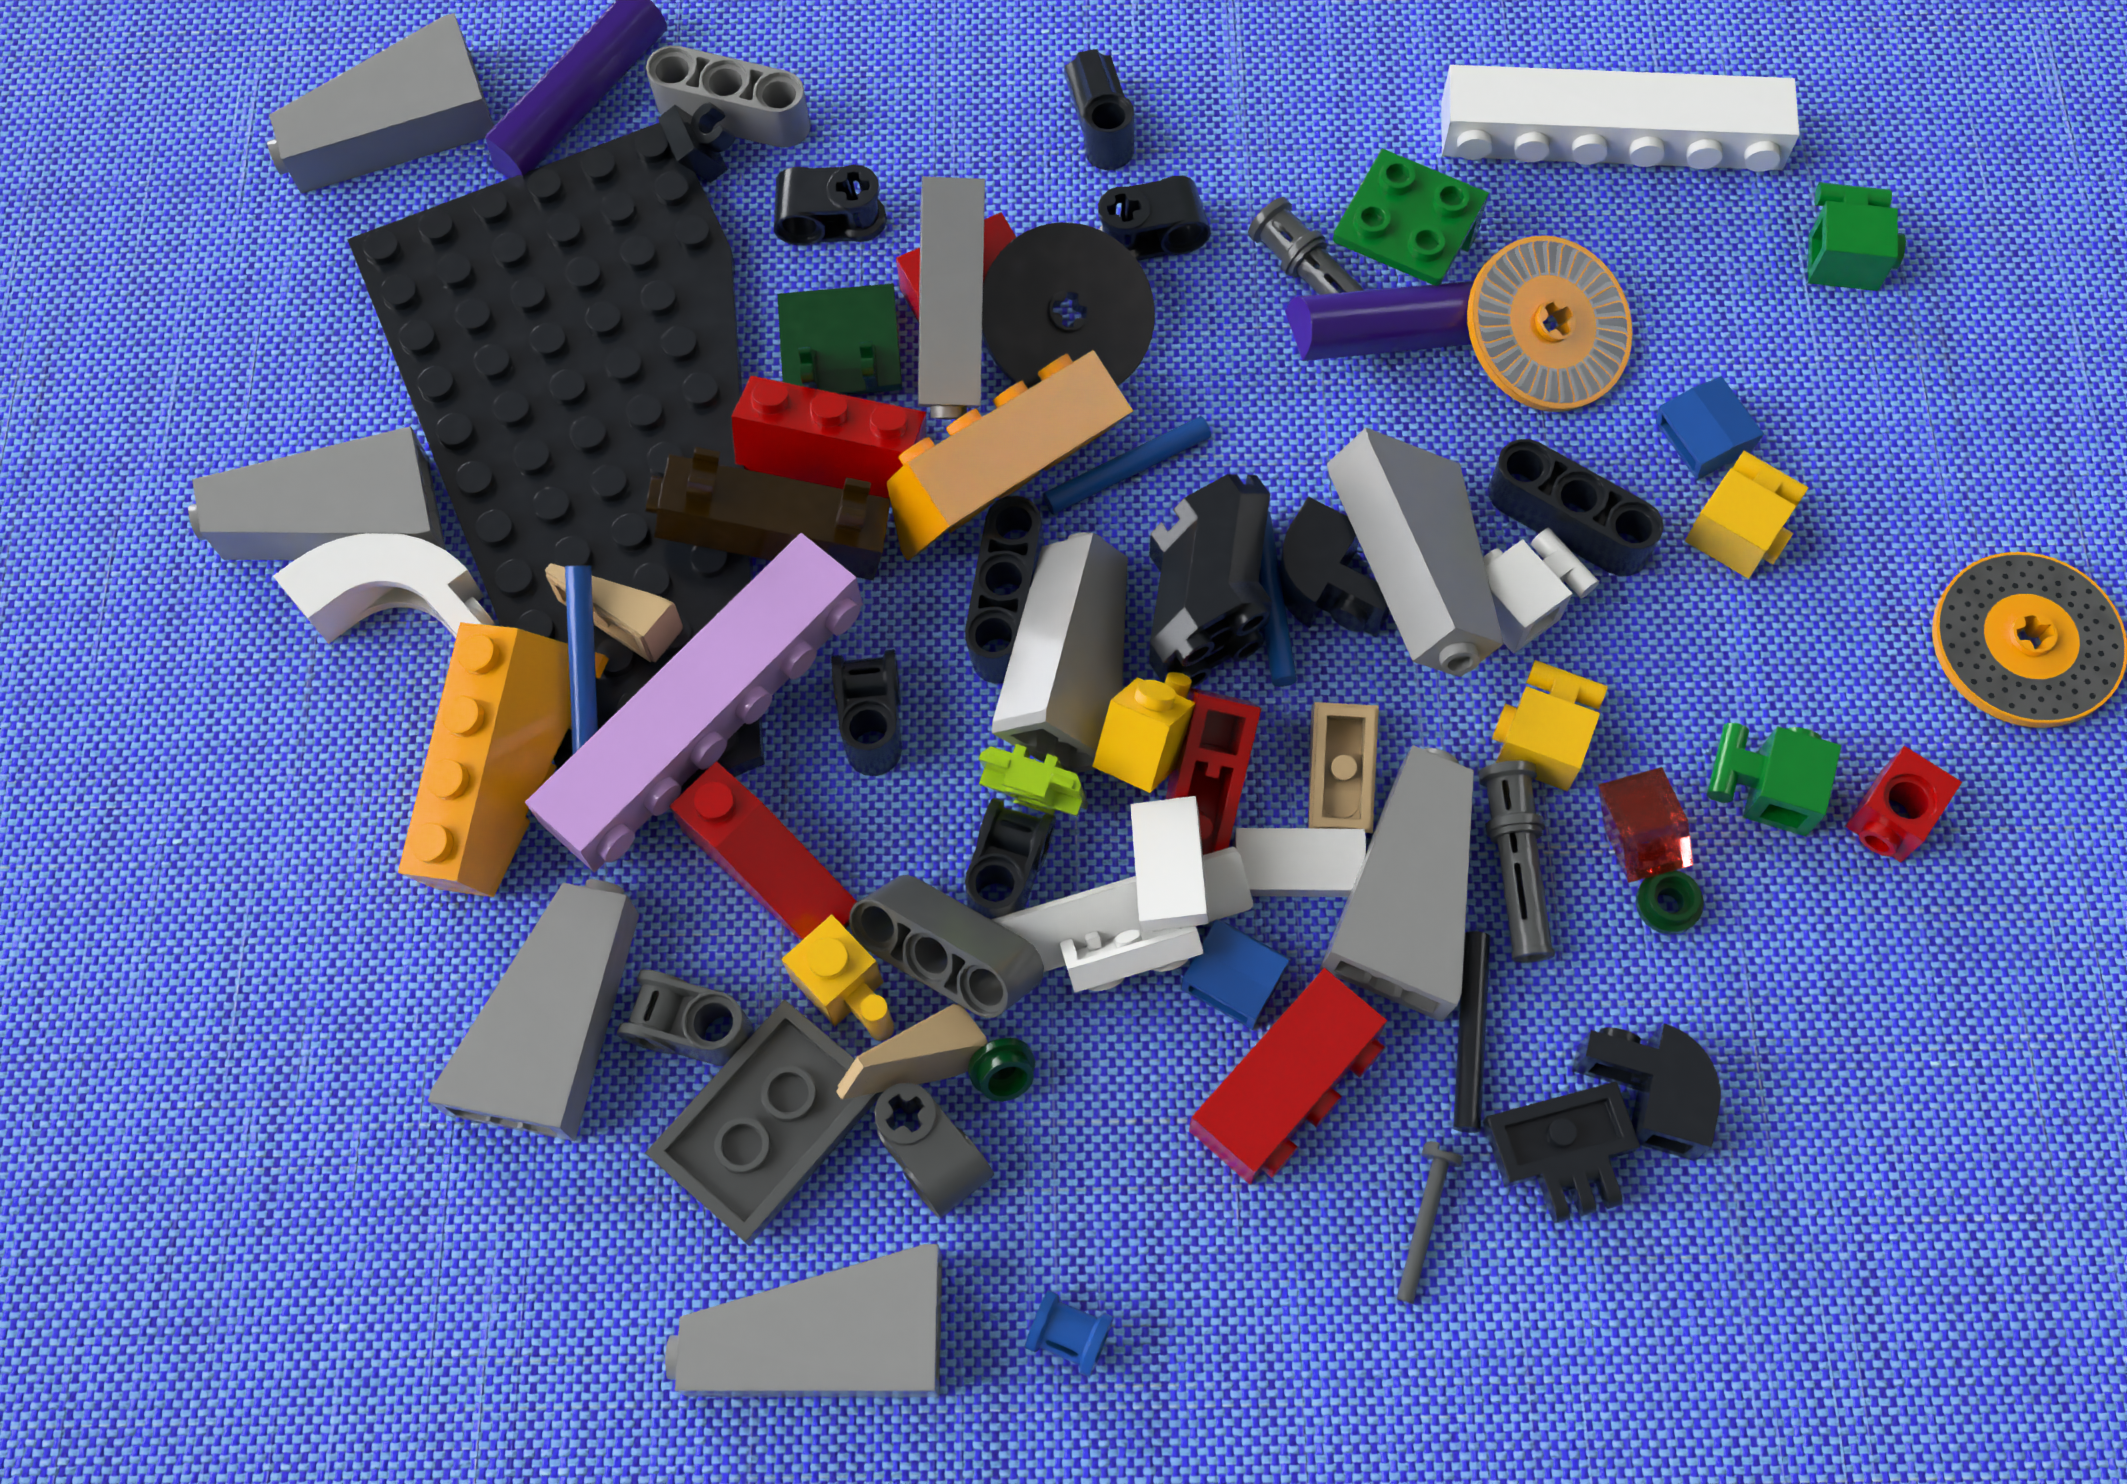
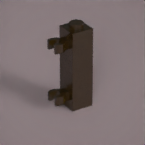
[645,447,890,581]

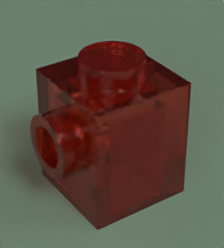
[1598,767,1693,883]

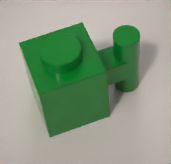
[1808,182,1906,291]
[1706,723,1842,837]

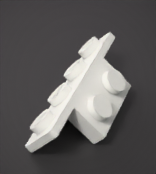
[991,847,1253,993]

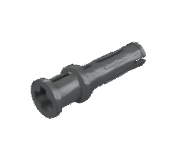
[1248,197,1365,294]
[1478,761,1555,963]

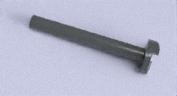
[1396,1141,1464,1304]

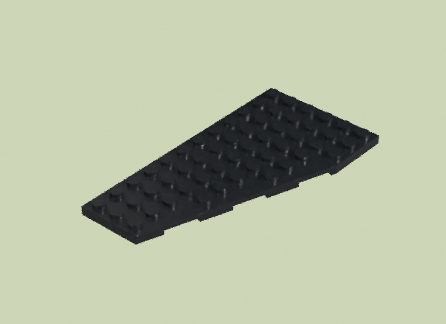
[347,122,765,796]

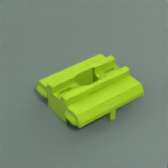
[978,744,1088,817]

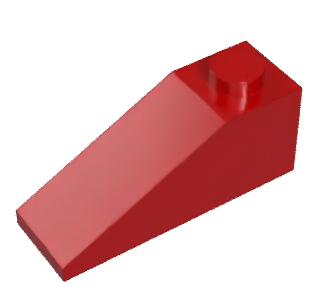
[1166,688,1262,855]
[669,761,857,941]

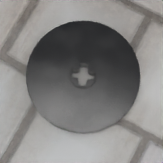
[982,222,1155,389]

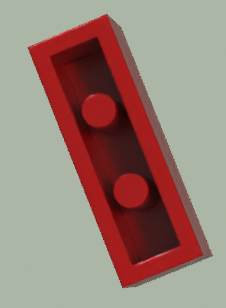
[731,376,926,499]
[1189,968,1387,1185]

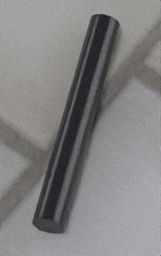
[1453,931,1490,1133]

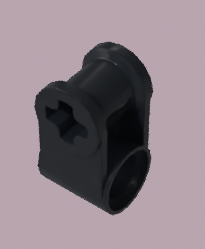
[774,164,887,246]
[1098,175,1211,261]
[831,649,902,776]
[965,798,1056,919]

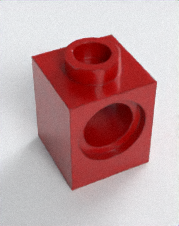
[1845,746,1962,862]

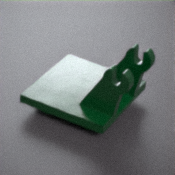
[777,283,903,395]

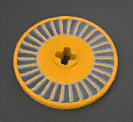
[1467,235,1633,412]

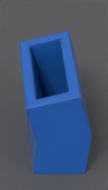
[1656,376,1764,480]
[1181,919,1292,1030]

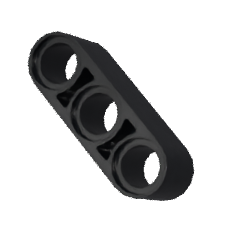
[1488,439,1664,576]
[965,495,1045,684]

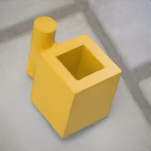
[1685,450,1809,579]
[1491,660,1608,792]
[1092,672,1195,793]
[781,914,894,1041]

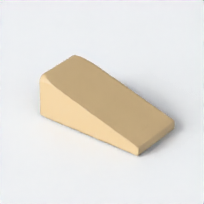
[545,563,683,662]
[1308,702,1379,834]
[836,1003,988,1100]

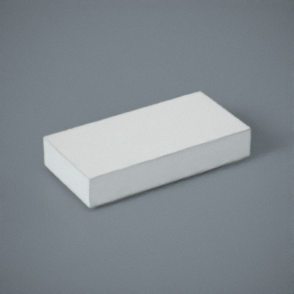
[1130,796,1209,932]
[1235,828,1366,897]

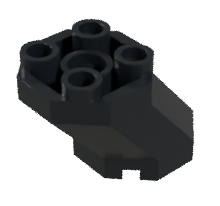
[1149,474,1272,688]

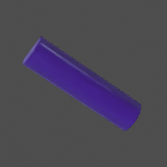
[485,0,667,178]
[1285,281,1474,361]

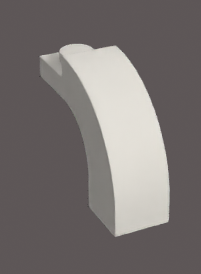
[273,533,496,644]

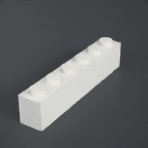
[1441,65,1799,172]

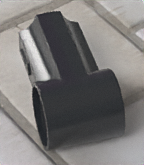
[1064,49,1134,170]

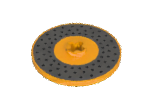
[1932,552,2127,728]

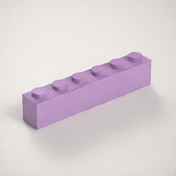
[525,533,863,873]

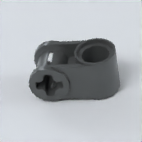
[617,969,754,1066]
[874,1083,994,1219]

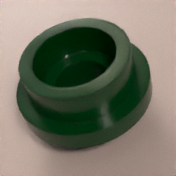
[1635,869,1704,935]
[968,1038,1035,1102]

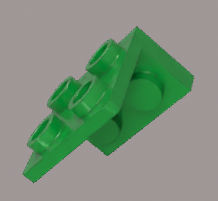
[1333,148,1489,286]

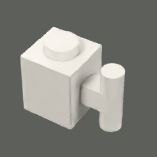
[1483,528,1599,654]

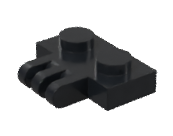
[1483,1081,1640,1223]

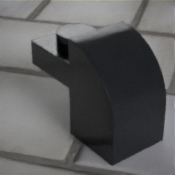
[1279,496,1390,637]
[1572,1023,1721,1161]

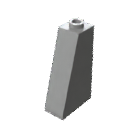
[267,13,494,194]
[918,176,985,419]
[188,426,446,560]
[1327,428,1504,677]
[992,532,1128,773]
[1319,745,1474,1022]
[428,879,639,1142]
[665,1244,942,1397]

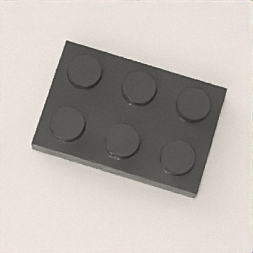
[645,999,884,1246]

